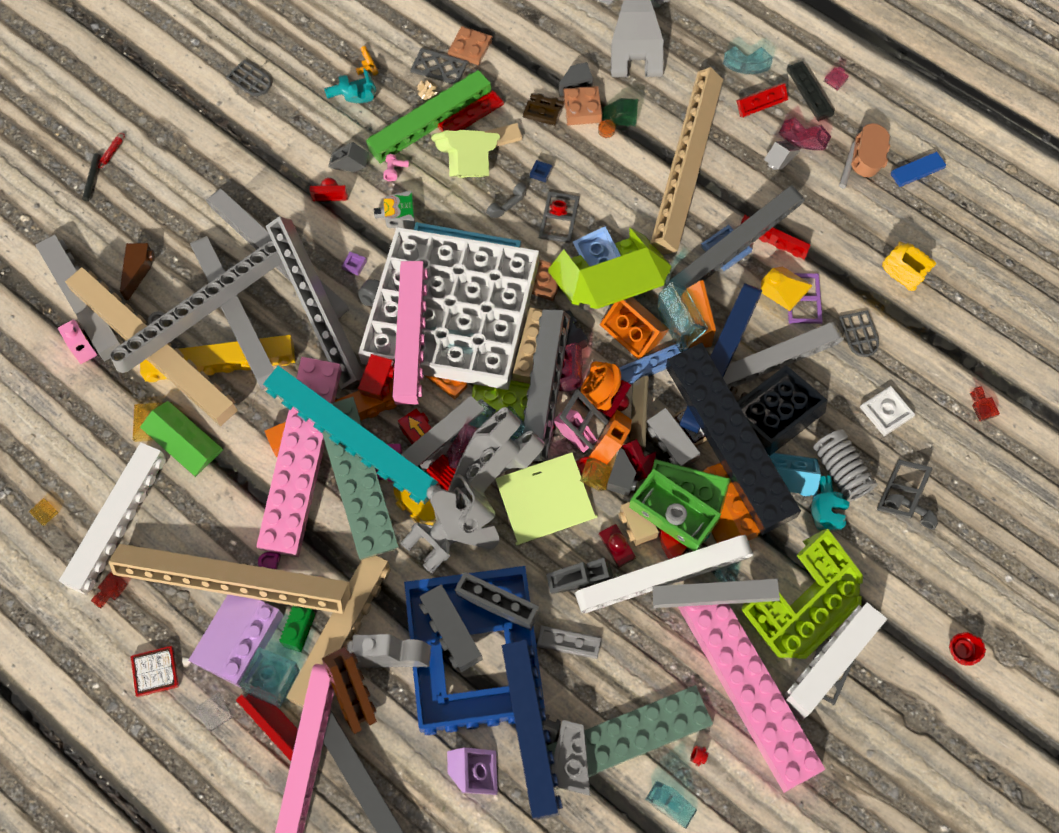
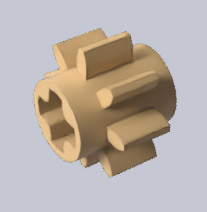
[417,79,438,101]

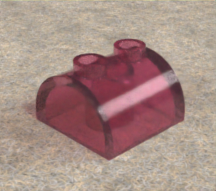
[559,342,583,391]

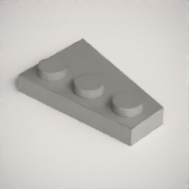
[552,720,590,796]

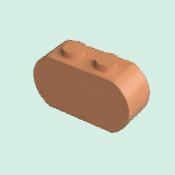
[851,123,890,177]

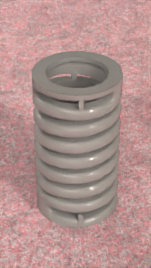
[813,429,878,502]

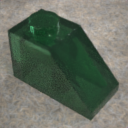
[601,98,638,126]

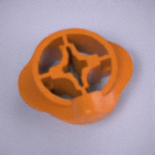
[581,361,621,410]

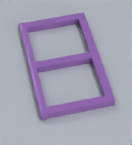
[788,273,822,324]

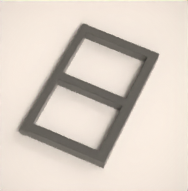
[539,191,579,243]
[559,390,609,450]
[877,459,932,519]

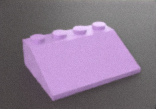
[188,594,284,689]

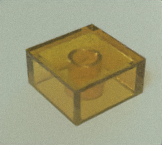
[580,458,613,491]

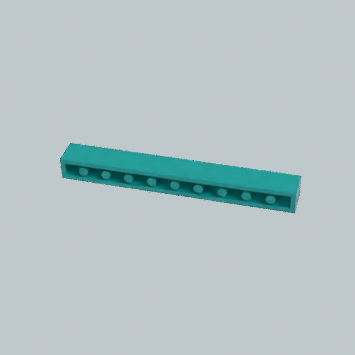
[263,366,440,504]

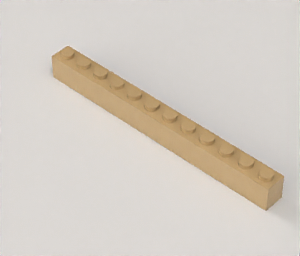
[650,67,723,255]
[65,267,237,427]
[109,544,351,614]

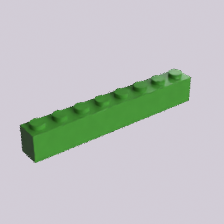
[366,70,491,164]

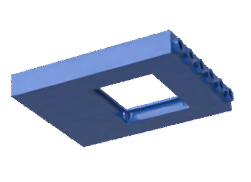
[404,566,546,735]

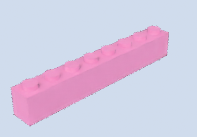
[393,261,428,404]

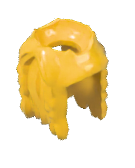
[882,241,936,291]

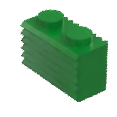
[279,606,316,652]

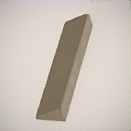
[630,376,649,452]

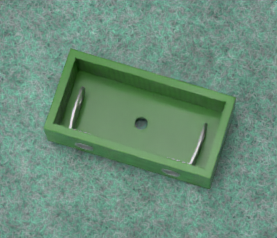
[629,469,721,551]

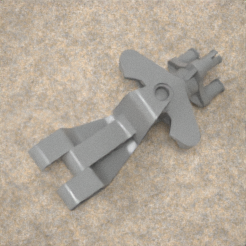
[597,0,671,77]
[400,407,545,574]

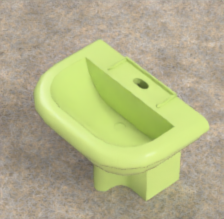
[431,130,500,178]

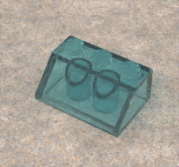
[658,282,708,352]

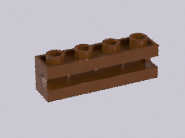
[321,646,377,734]

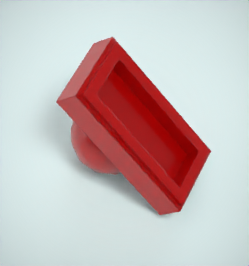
[310,177,348,201]

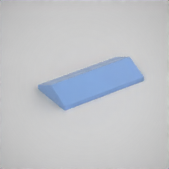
[573,226,621,267]

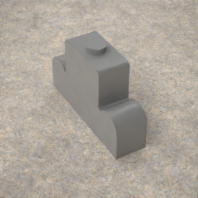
[347,634,431,668]

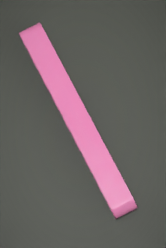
[275,664,334,833]

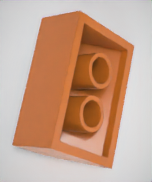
[676,280,716,348]
[600,297,669,359]

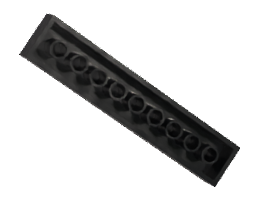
[666,343,801,535]

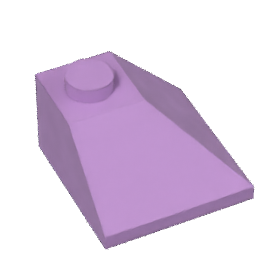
[447,748,498,795]

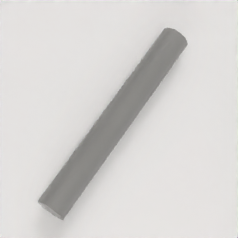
[839,142,855,189]

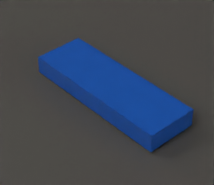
[891,152,946,187]

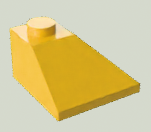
[761,266,812,311]

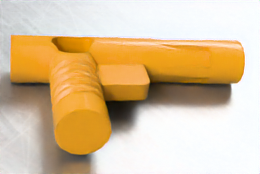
[356,46,379,76]

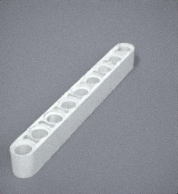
[575,535,753,613]

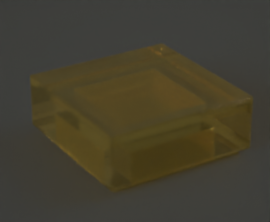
[29,498,59,526]

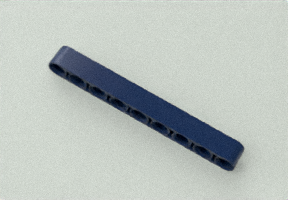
[679,283,762,434]

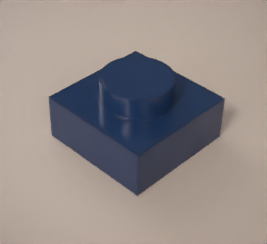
[530,160,553,183]

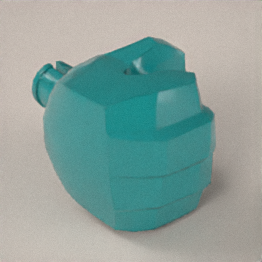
[324,68,377,103]
[811,475,850,532]

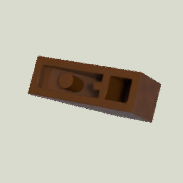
[120,243,155,300]

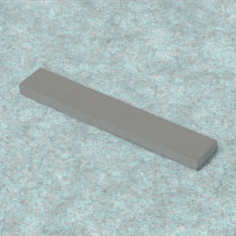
[401,396,484,467]
[653,579,780,608]

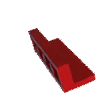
[236,686,298,761]

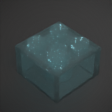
[239,647,300,708]

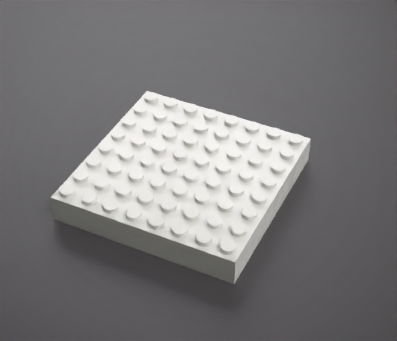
[358,227,539,390]

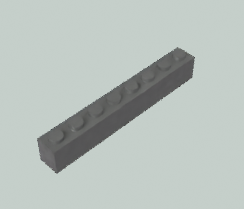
[521,310,570,463]

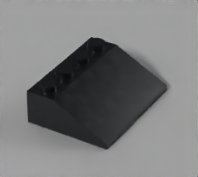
[737,365,828,456]

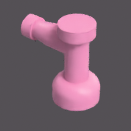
[383,154,409,181]

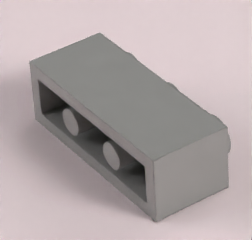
[646,408,700,467]

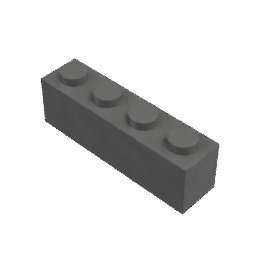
[455,572,540,630]
[419,584,483,672]

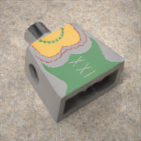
[374,191,415,229]

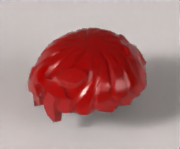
[949,632,986,666]

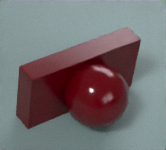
[597,380,631,418]
[599,524,636,568]

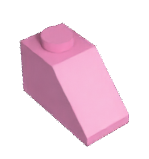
[554,409,597,453]

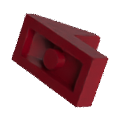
[621,439,656,481]

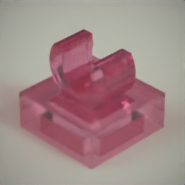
[824,66,849,91]

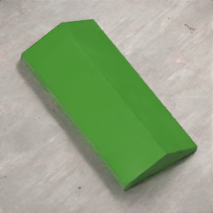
[140,401,223,477]

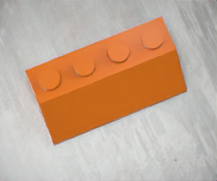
[702,463,760,543]

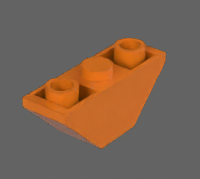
[589,410,632,467]

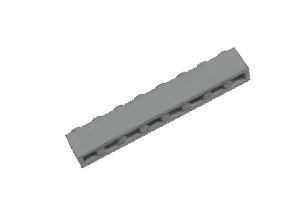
[35,235,124,362]

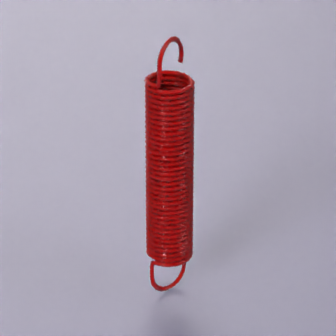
[98,133,125,168]

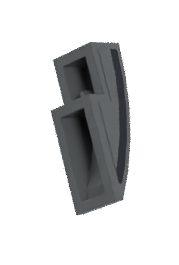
[546,558,614,594]

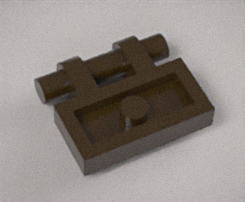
[523,93,564,126]

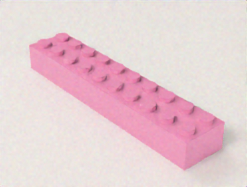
[256,357,342,558]
[678,582,825,793]

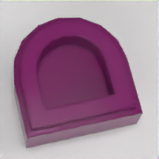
[258,552,281,570]

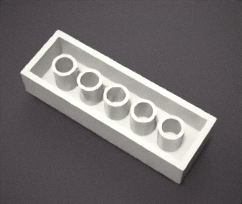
[784,603,887,721]

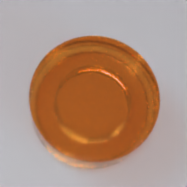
[598,120,616,138]

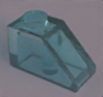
[646,781,697,829]

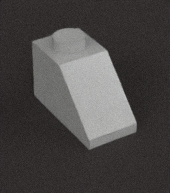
[764,141,800,170]

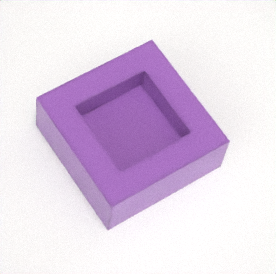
[342,252,367,276]

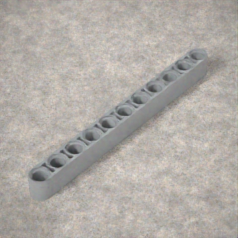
[206,189,349,319]
[190,236,274,390]
[110,241,282,373]

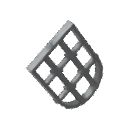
[226,60,271,96]
[839,310,879,357]

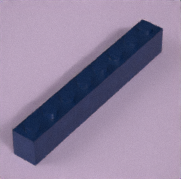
[502,640,563,820]

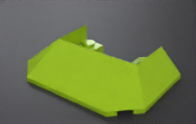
[548,227,671,309]
[741,529,863,659]

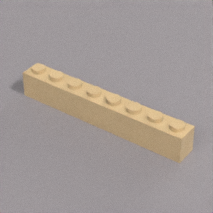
[286,555,391,708]

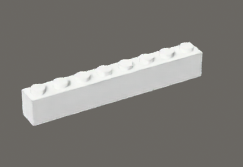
[59,442,166,595]

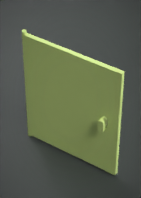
[495,453,598,545]

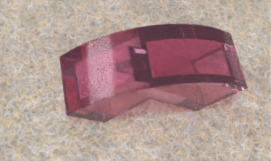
[778,118,831,150]

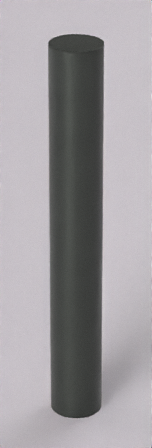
[82,153,101,201]

